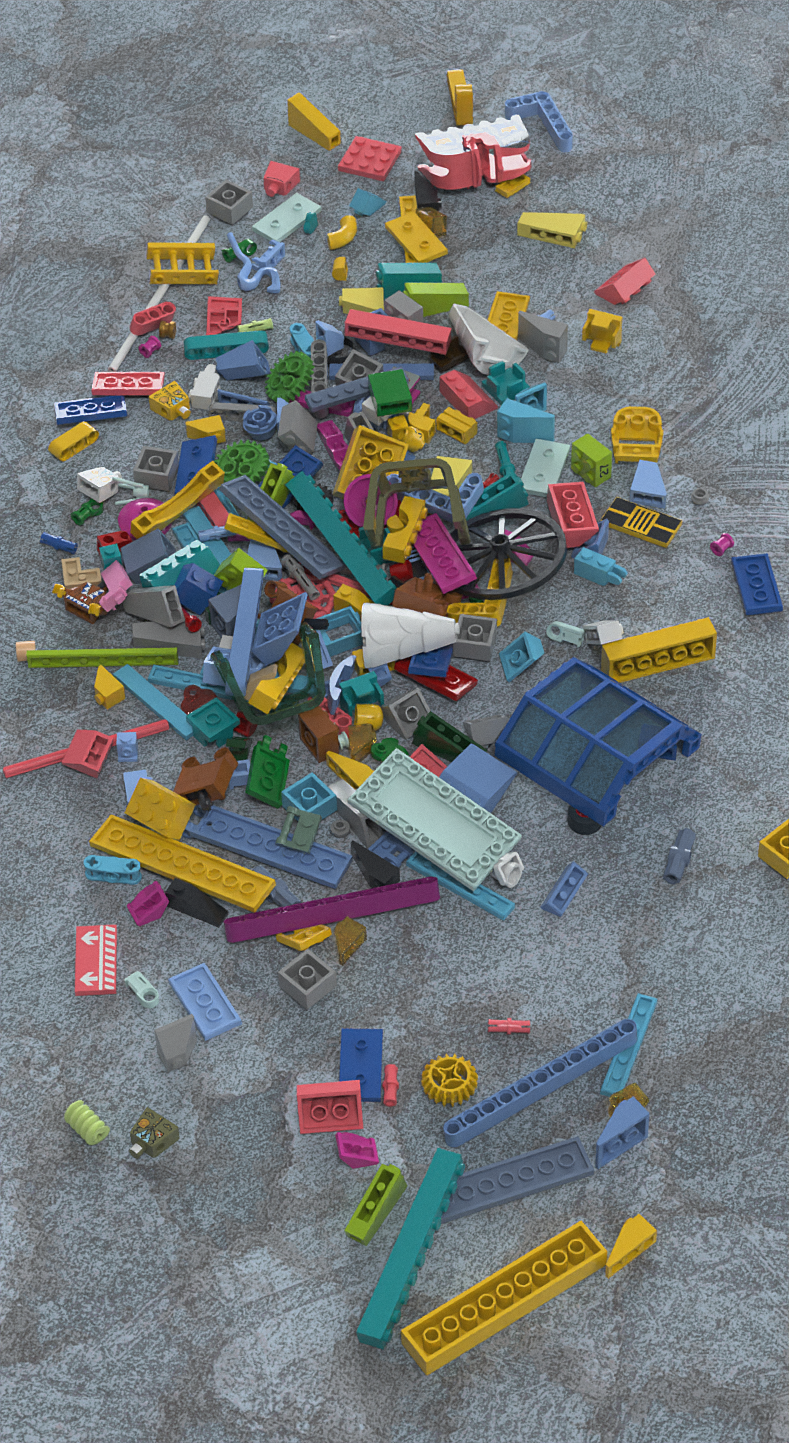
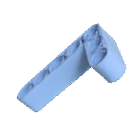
[505,91,573,152]
[387,473,484,523]

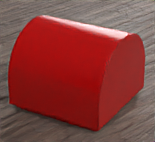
[390,560,413,582]
[233,711,258,737]

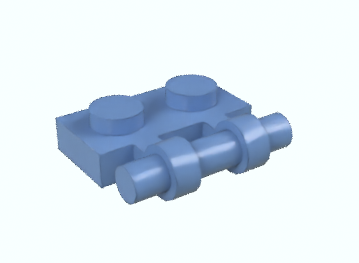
[368,831,415,868]

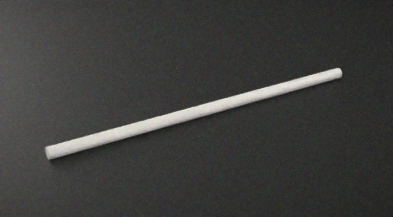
[108,216,210,372]

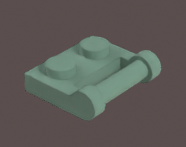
[275,806,322,854]

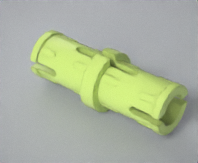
[237,318,273,332]

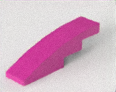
[317,420,348,471]

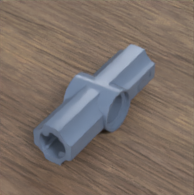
[663,828,696,885]
[252,866,301,907]

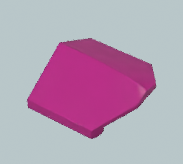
[127,881,169,926]
[335,1132,379,1169]

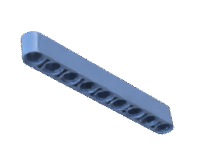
[225,568,264,697]

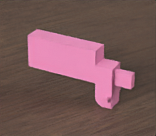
[99,560,133,612]

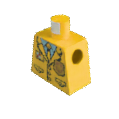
[149,381,191,421]

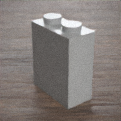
[278,400,318,454]

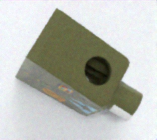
[129,1107,180,1159]

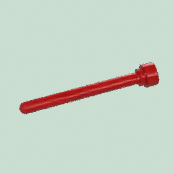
[181,606,202,632]

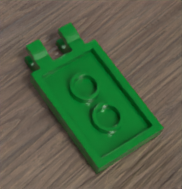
[245,735,290,809]

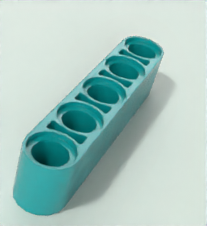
[183,331,269,360]

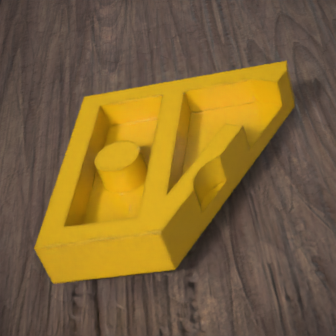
[276,924,332,951]

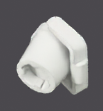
[490,852,524,888]

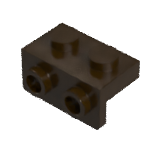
[429,335,469,373]

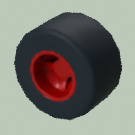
[568,798,601,835]

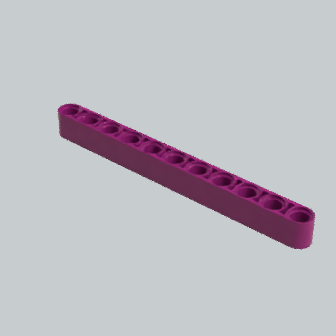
[224,877,440,942]

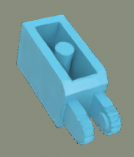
[574,547,628,586]

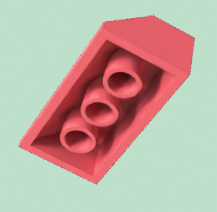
[547,482,599,548]

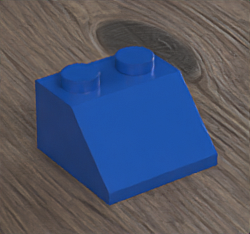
[174,563,223,615]

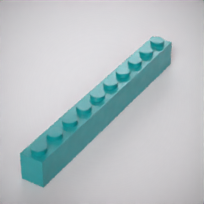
[285,471,397,606]
[356,1148,465,1350]

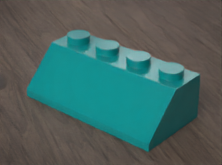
[139,540,220,588]

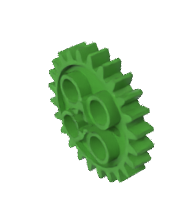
[265,351,314,403]
[214,440,270,484]

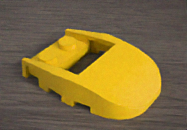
[611,406,663,464]

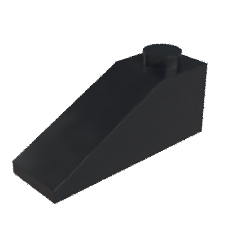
[414,171,442,217]
[350,841,400,888]
[165,878,229,928]

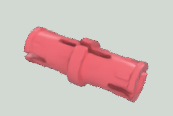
[488,1018,530,1034]
[382,1064,399,1107]

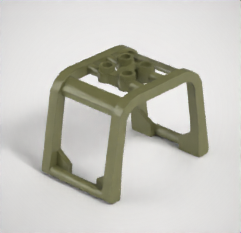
[363,458,471,549]

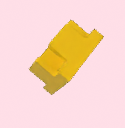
[582,309,622,353]

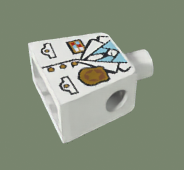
[77,467,122,503]

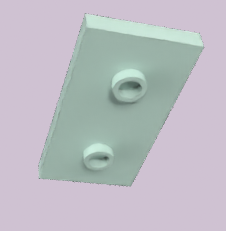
[252,193,321,242]
[521,439,570,498]

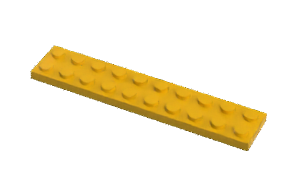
[89,814,276,913]

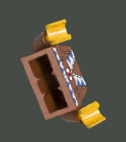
[52,582,108,624]

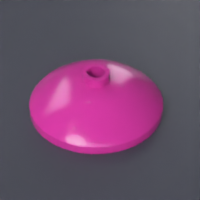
[343,474,398,527]
[118,498,172,540]

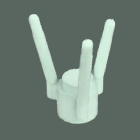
[112,477,149,505]

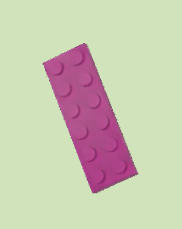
[412,513,477,594]

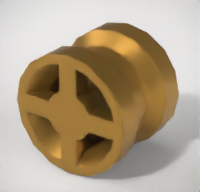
[159,321,176,339]

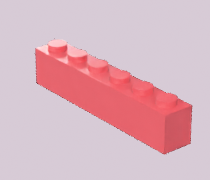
[345,309,451,355]

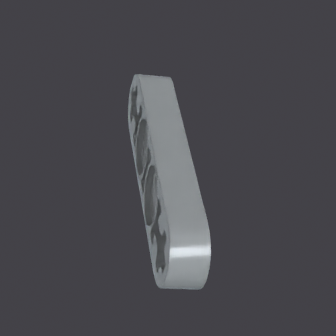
[208,403,277,422]

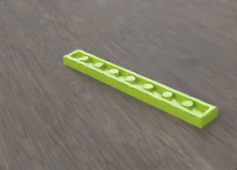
[26,648,179,668]

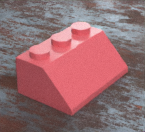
[594,257,656,305]
[439,370,498,419]
[297,1080,363,1134]

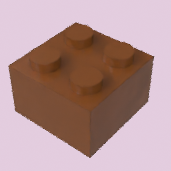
[298,704,339,763]

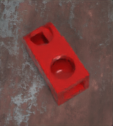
[96,531,133,555]

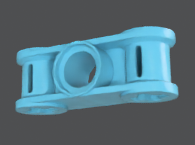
[290,323,314,358]
[84,855,142,885]

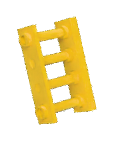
[146,243,219,284]

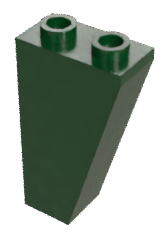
[412,711,487,762]

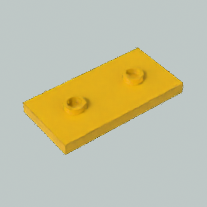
[385,211,448,263]

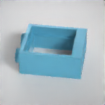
[311,606,363,657]

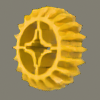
[421,1053,478,1107]

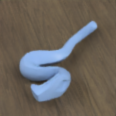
[226,232,280,293]

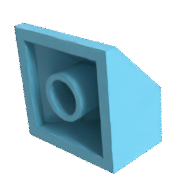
[515,382,547,411]
[499,632,544,682]

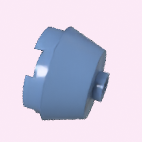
[243,405,278,441]

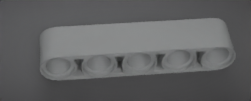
[311,339,329,418]

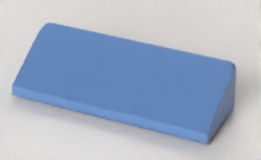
[217,389,271,406]
[540,861,588,917]

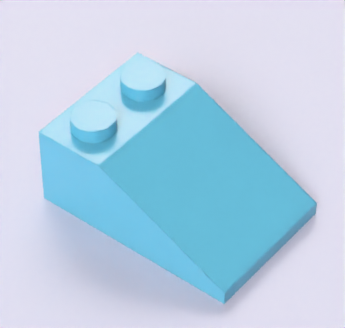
[497,398,555,443]

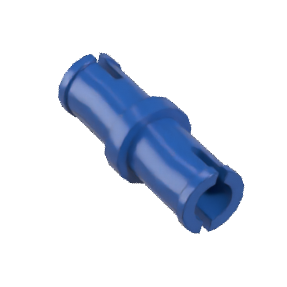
[40,532,78,555]

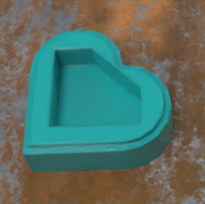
[303,212,318,234]

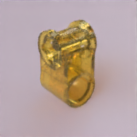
[608,1083,650,1117]

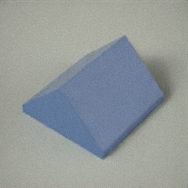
[571,518,609,559]

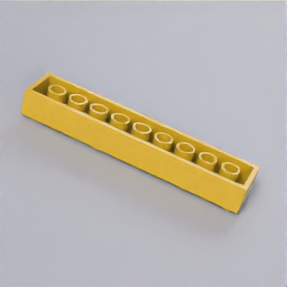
[401,1220,607,1376]

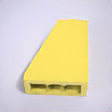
[339,288,384,314]

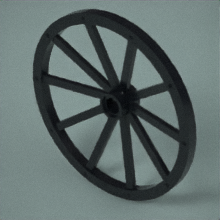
[450,508,567,600]

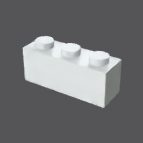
[583,620,624,644]

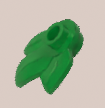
[370,738,409,763]

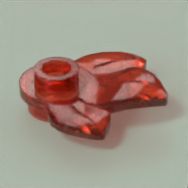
[181,685,218,715]

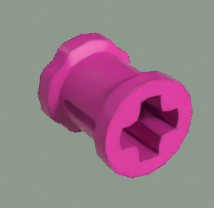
[138,336,161,358]
[710,533,734,556]

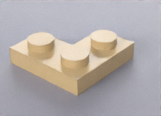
[61,557,102,589]

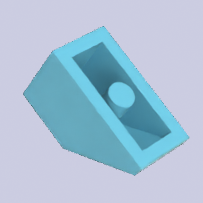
[349,188,387,216]

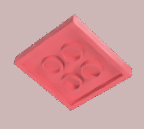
[338,136,402,181]

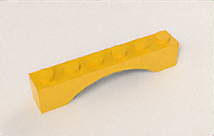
[130,461,225,539]
[248,643,307,714]

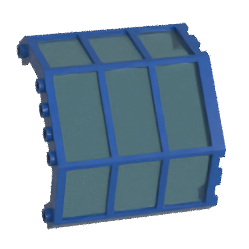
[494,657,702,826]

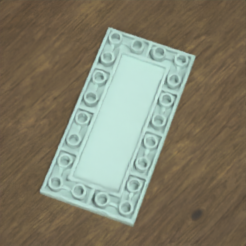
[347,748,522,892]

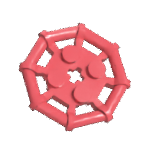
[269,571,336,619]

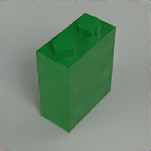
[368,369,412,417]

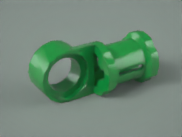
[222,239,257,263]
[70,499,104,526]

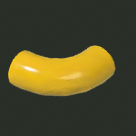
[327,215,357,250]

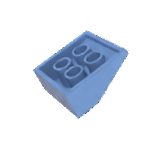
[252,592,308,666]
[439,743,518,813]

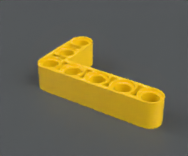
[447,69,473,126]
[447,557,513,626]

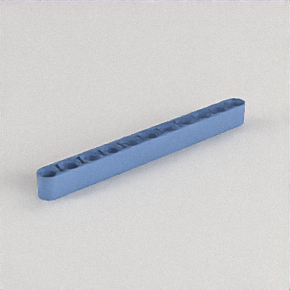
[443,1019,637,1147]

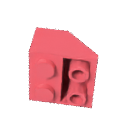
[62,729,113,779]

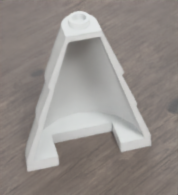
[449,304,529,375]
[361,603,460,668]

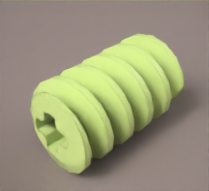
[64,1100,110,1145]

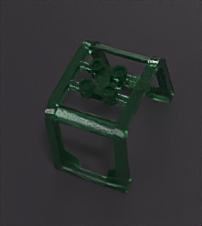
[210,622,326,725]

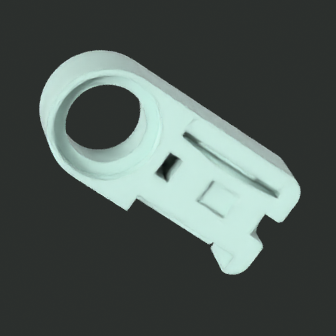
[546,621,585,647]
[125,971,159,1008]

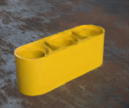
[48,422,99,462]

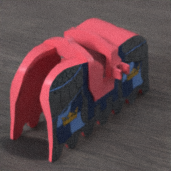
[415,115,531,190]

